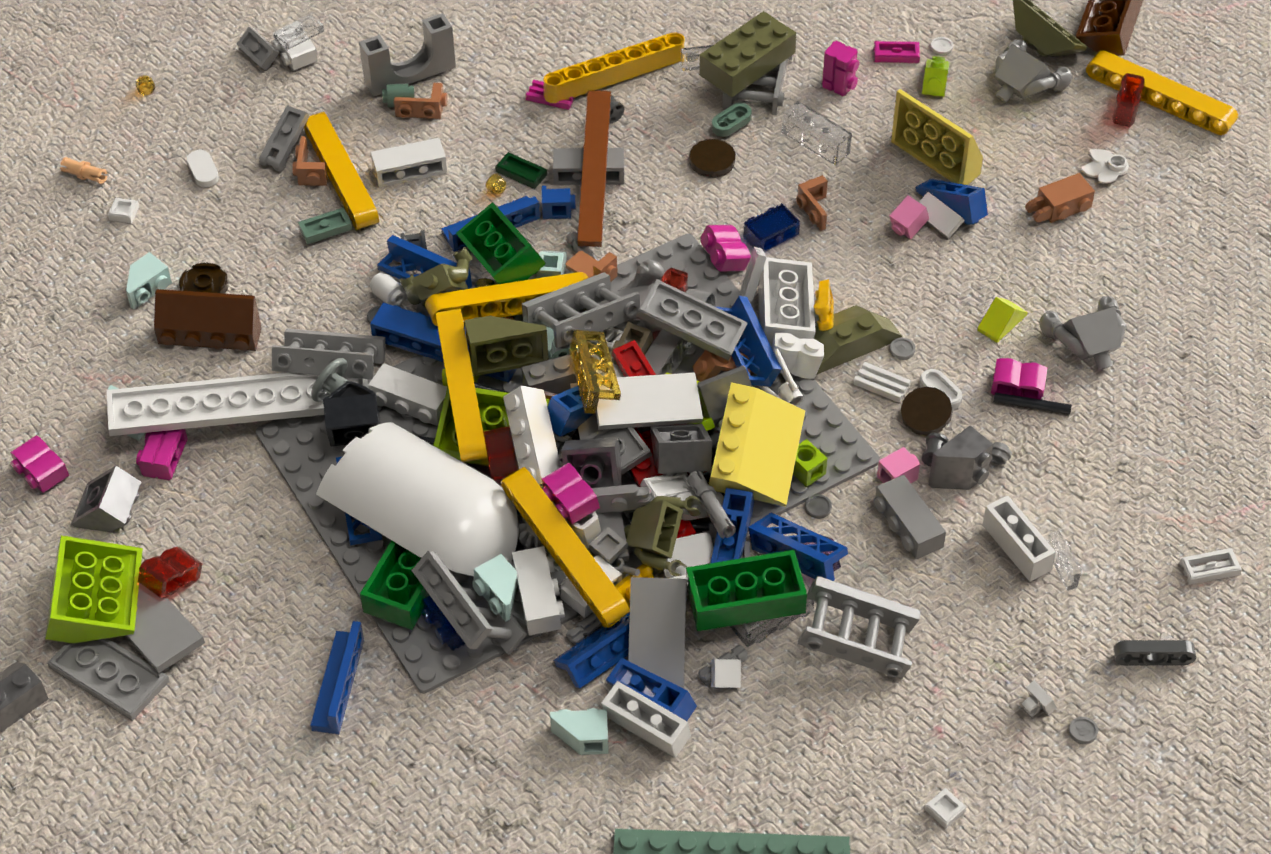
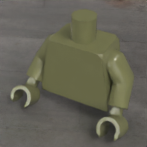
[400,247,473,307]
[624,496,702,577]

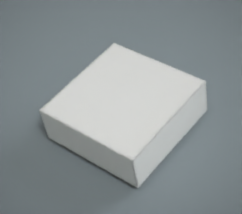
[108,198,140,224]
[711,659,741,688]
[924,788,966,829]

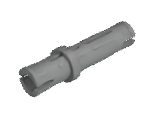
[687,471,736,538]

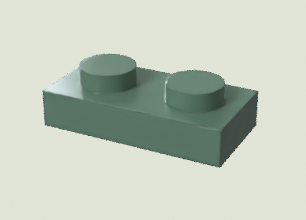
[298,208,352,244]

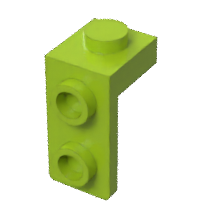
[922,56,949,97]

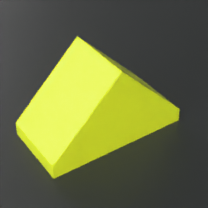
[977,297,1028,343]

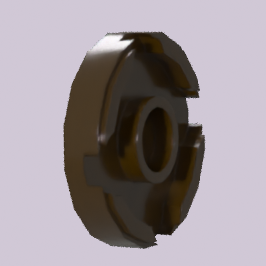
[689,139,736,177]
[179,262,229,294]
[901,386,953,436]

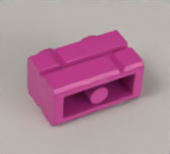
[822,40,860,96]
[136,429,188,481]

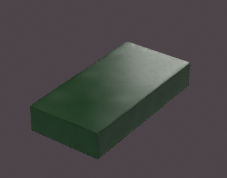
[495,152,548,189]

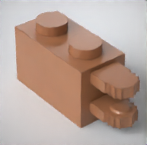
[1024,173,1095,223]

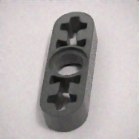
[1113,640,1196,666]

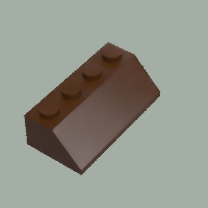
[1075,0,1143,56]
[154,289,262,351]

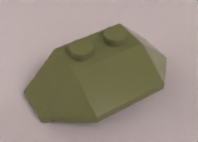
[1013,0,1087,58]
[814,305,903,375]

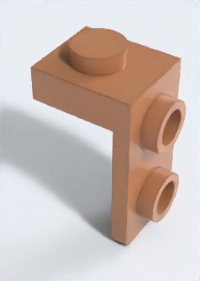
[394,83,448,119]
[293,136,328,186]
[796,175,828,231]
[565,251,618,282]
[692,350,755,382]

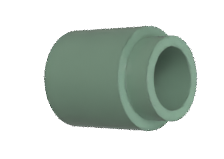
[382,83,415,107]

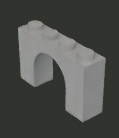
[359,13,456,96]

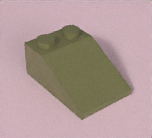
[464,316,549,376]

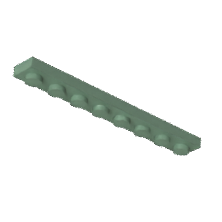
[613,829,850,854]

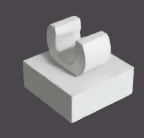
[1022,680,1057,717]

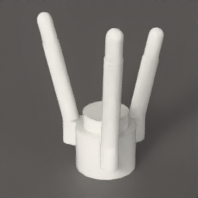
[759,349,804,406]

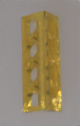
[569,330,621,414]

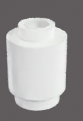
[370,273,405,305]

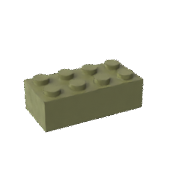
[699,11,797,97]

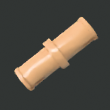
[60,157,107,184]

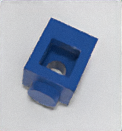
[542,186,576,220]

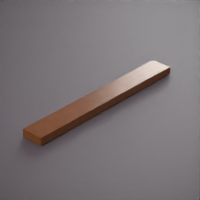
[577,90,611,247]

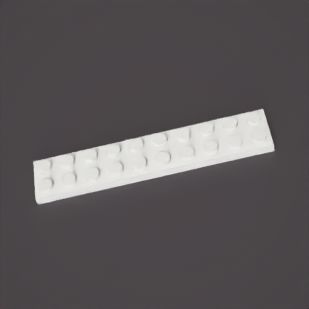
[106,372,369,436]

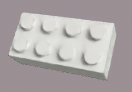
[758,258,815,345]

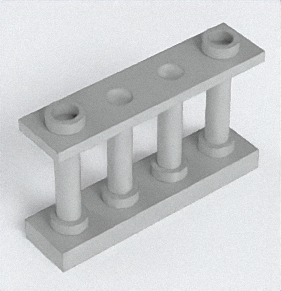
[723,55,793,115]
[522,272,640,348]
[272,329,385,380]
[412,551,527,654]
[798,576,921,679]

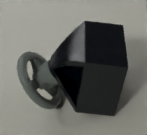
[311,358,381,447]

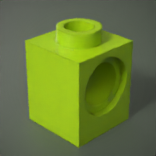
[793,439,828,487]

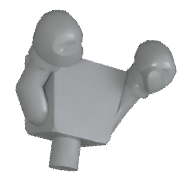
[995,40,1072,103]
[613,260,665,334]
[1039,296,1126,370]

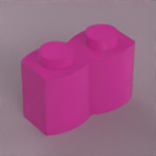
[701,225,751,271]
[991,358,1047,400]
[10,435,69,493]
[541,463,600,524]

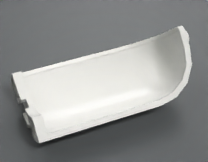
[316,422,519,576]

